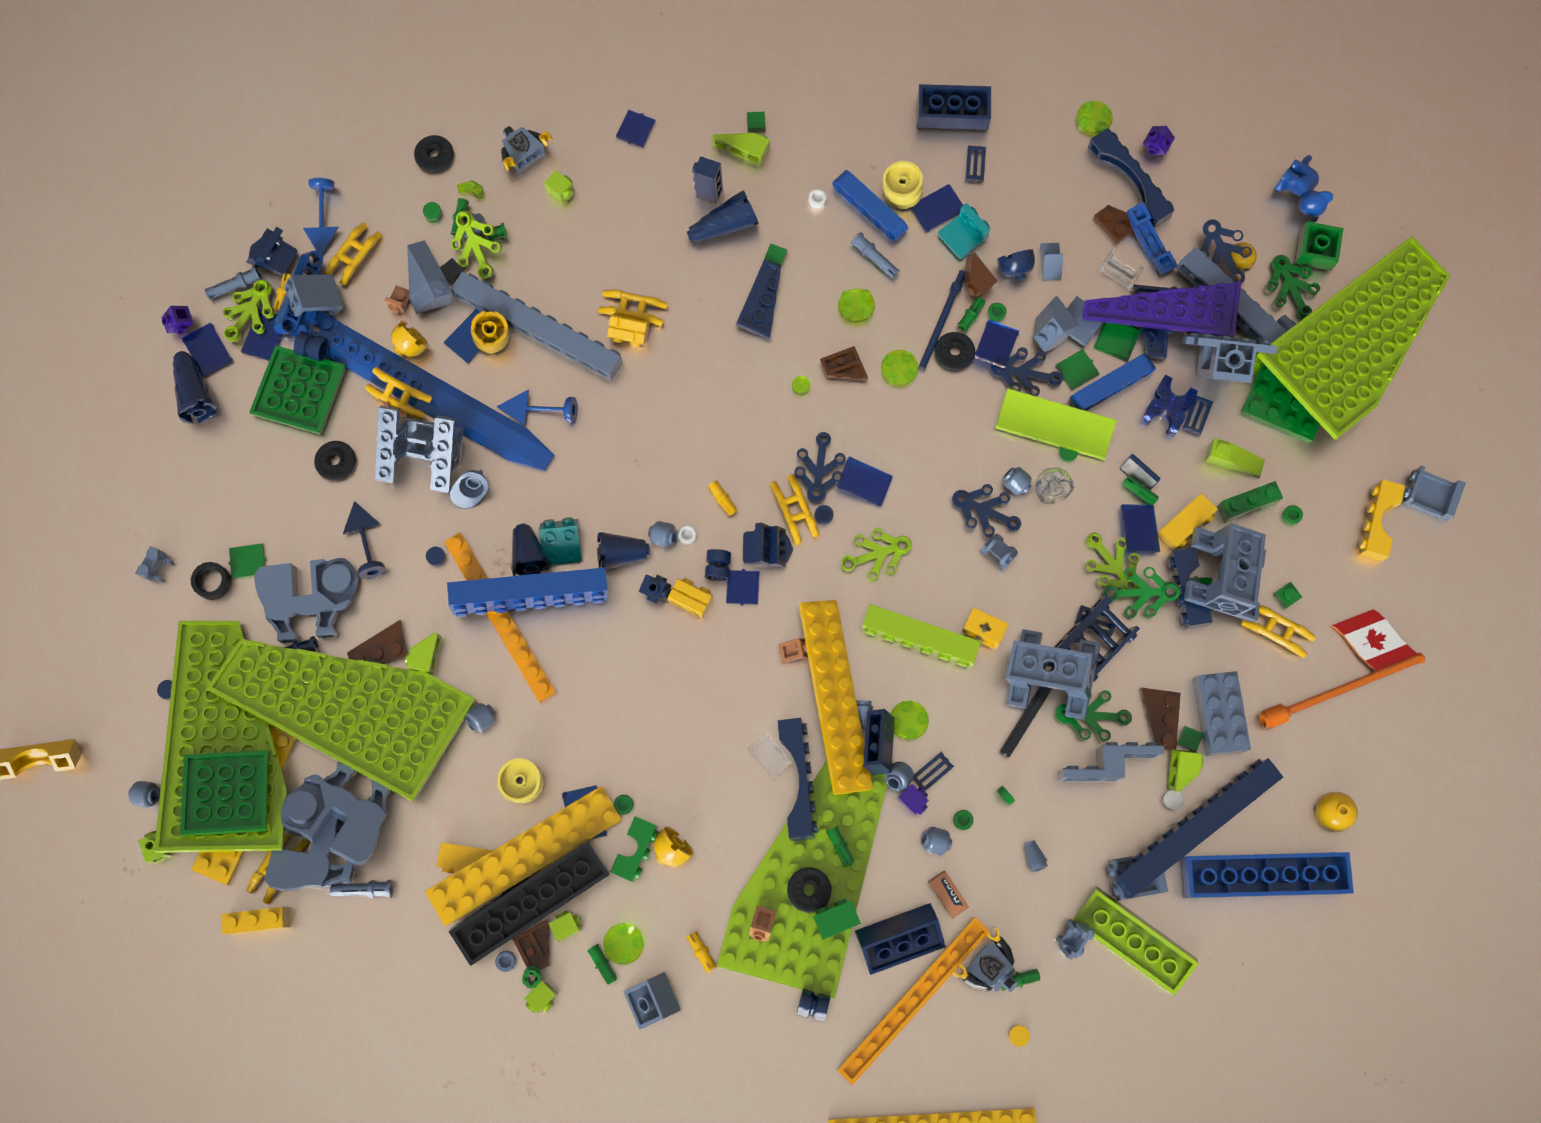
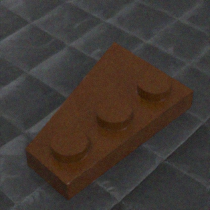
[347,620,409,664]
[1140,688,1181,751]

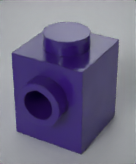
[897,784,929,816]

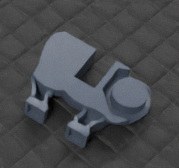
[254,558,359,644]
[281,761,391,866]
[264,815,356,891]

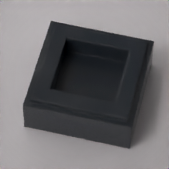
[440,258,465,284]

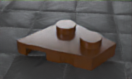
[1093,205,1134,244]
[820,346,868,381]
[513,919,550,975]

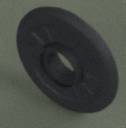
[414,135,453,172]
[935,332,975,371]
[314,441,356,480]
[787,867,832,913]

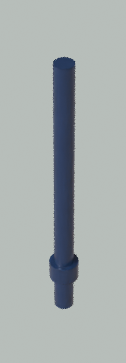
[918,270,965,370]

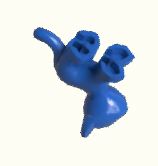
[1273,155,1333,222]

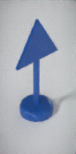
[303,178,339,256]
[497,389,578,426]

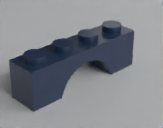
[1167,548,1213,629]

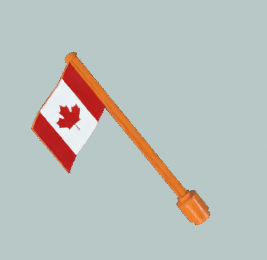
[1259,609,1425,728]

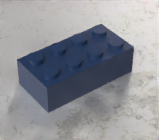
[917,84,991,130]

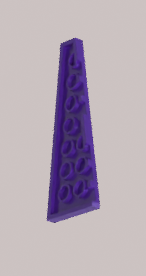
[1082,281,1242,337]

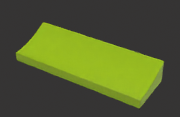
[995,388,1117,460]
[1073,886,1199,996]

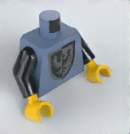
[501,126,553,172]
[952,926,1018,992]

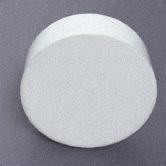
[808,189,827,208]
[678,525,697,545]
[1162,790,1184,810]

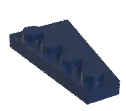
[736,259,781,340]
[1133,284,1170,360]

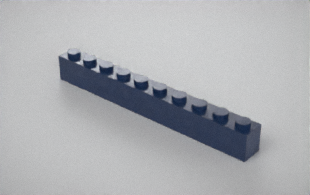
[1113,758,1284,898]

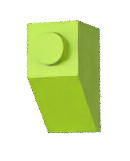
[405,633,442,674]
[1167,749,1203,792]

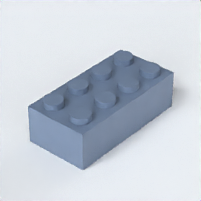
[1192,671,1251,756]

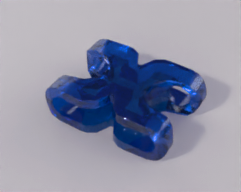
[1141,375,1198,437]

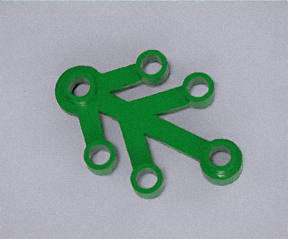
[1266,255,1321,321]
[1103,567,1180,618]
[1055,690,1132,742]

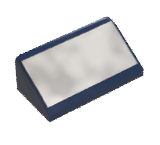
[1120,454,1160,490]

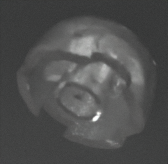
[1035,467,1074,504]

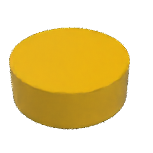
[1008,1025,1030,1047]

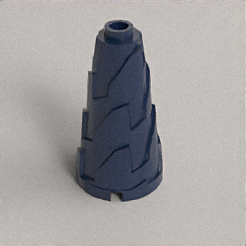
[687,190,759,243]
[173,351,218,424]

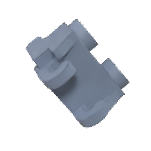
[980,534,1018,571]
[135,546,173,582]
[1056,919,1095,959]

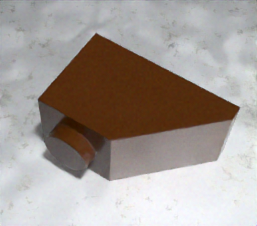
[964,252,997,298]

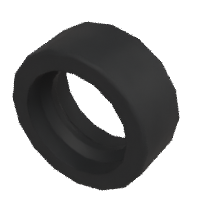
[190,562,231,600]

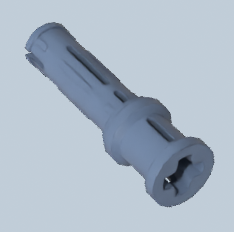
[851,232,900,279]
[204,265,262,300]
[330,880,394,898]

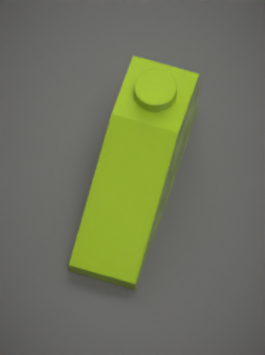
[712,133,770,166]
[1204,438,1265,478]

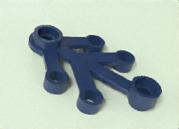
[1200,219,1252,284]
[991,347,1063,397]
[794,432,846,503]
[952,484,1021,538]

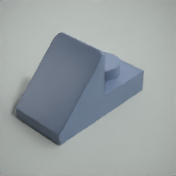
[1040,243,1063,280]

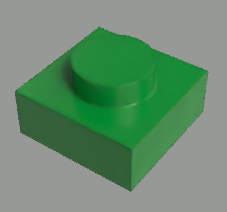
[1273,582,1302,609]

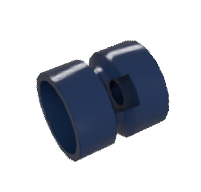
[293,331,329,362]
[704,549,731,581]
[796,989,831,1022]

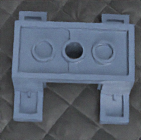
[1182,333,1277,383]
[375,406,464,493]
[1184,523,1266,623]
[1006,629,1101,720]

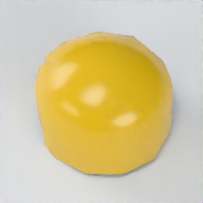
[1228,242,1257,271]

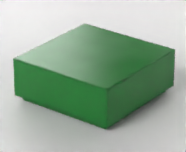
[747,111,766,132]
[764,243,787,266]
[1177,726,1203,752]

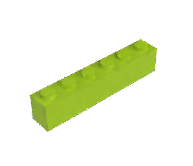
[862,604,981,667]

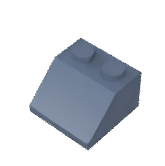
[1034,296,1079,352]
[623,972,681,1030]

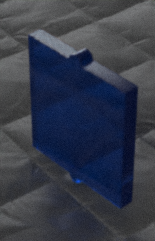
[616,109,656,147]
[726,569,759,606]

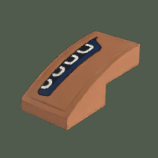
[928,871,969,919]

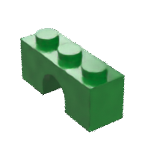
[1217,481,1283,523]
[610,816,659,882]

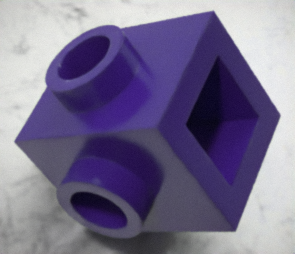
[1143,126,1175,156]
[161,306,193,335]

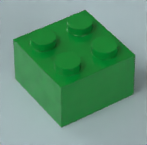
[1295,221,1344,271]
[813,898,861,940]

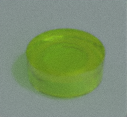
[792,376,810,396]

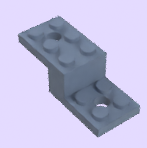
[1057,742,1165,782]

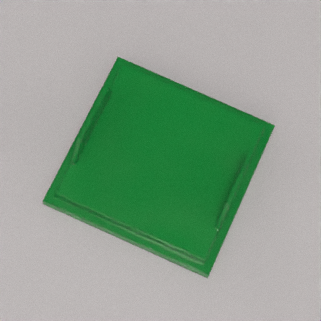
[1093,323,1141,362]

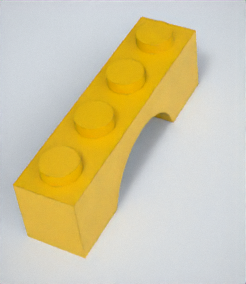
[1359,479,1405,561]
[0,739,82,779]

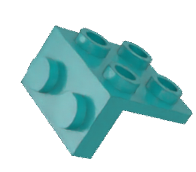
[938,203,991,259]
[539,517,582,565]

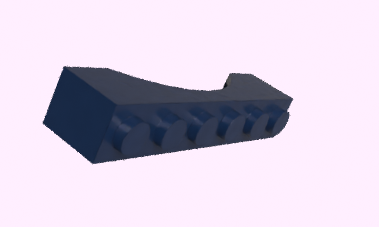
[1088,128,1175,229]
[777,717,818,841]

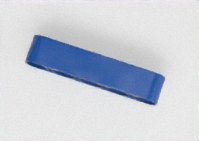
[832,170,908,242]
[273,250,323,335]
[1069,353,1156,411]

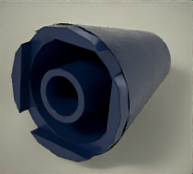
[511,523,550,576]
[597,532,650,570]

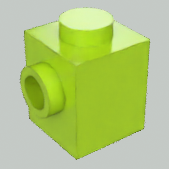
[544,170,574,204]
[138,831,172,864]
[548,910,582,942]
[524,980,558,1013]

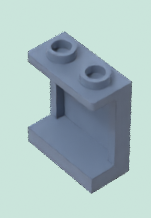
[285,274,344,316]
[1403,465,1466,521]
[1107,856,1169,901]

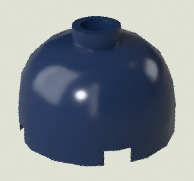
[997,249,1035,281]

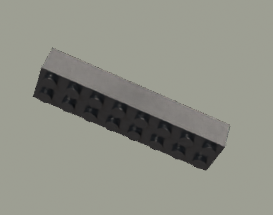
[448,838,610,966]

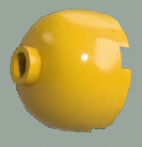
[391,320,429,357]
[1315,792,1358,832]
[654,826,693,867]

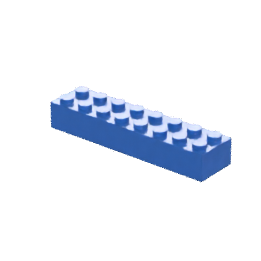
[447,567,608,617]
[1181,852,1354,898]

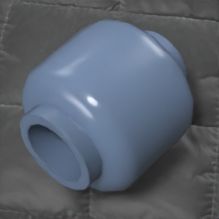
[1003,467,1032,495]
[648,521,678,548]
[465,703,495,732]
[885,761,914,791]
[128,781,160,808]
[921,826,952,855]

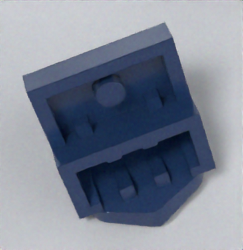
[246,226,297,275]
[743,523,793,567]

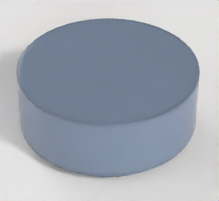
[495,951,517,972]

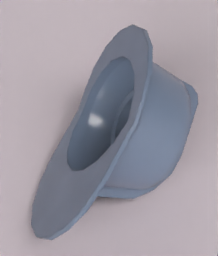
[450,469,489,508]

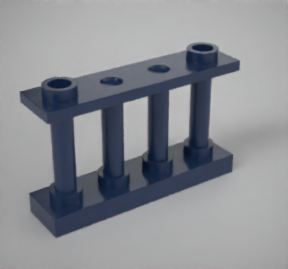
[1054,596,1140,682]

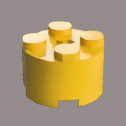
[471,311,510,354]

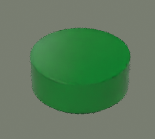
[423,202,442,221]
[987,303,1007,322]
[1059,447,1078,462]
[1282,505,1303,525]
[997,786,1015,805]
[613,794,634,815]
[953,810,973,830]

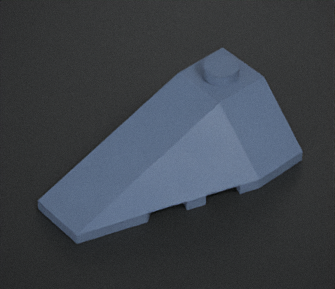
[407,240,452,314]

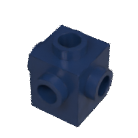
[638,574,672,604]

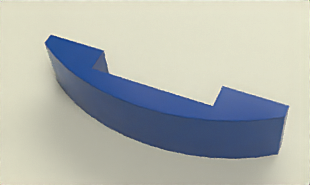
[1127,202,1177,275]

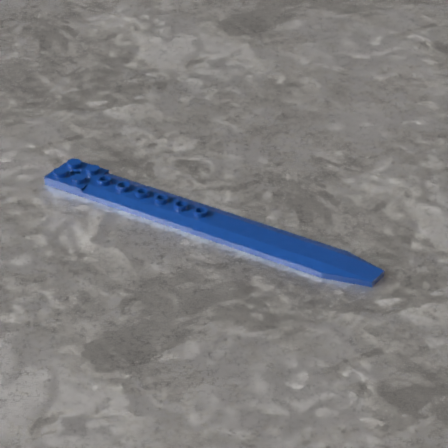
[289,311,555,471]

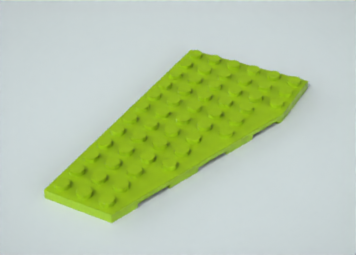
[1257,236,1451,440]
[154,621,287,853]
[207,639,476,802]
[717,760,893,998]

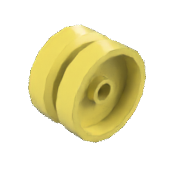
[883,161,923,209]
[497,758,545,804]

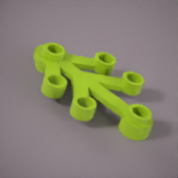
[451,211,502,279]
[222,280,275,342]
[841,528,912,582]
[1085,532,1140,589]

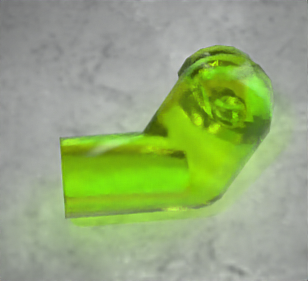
[457,180,483,196]

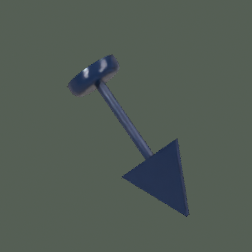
[343,501,386,579]

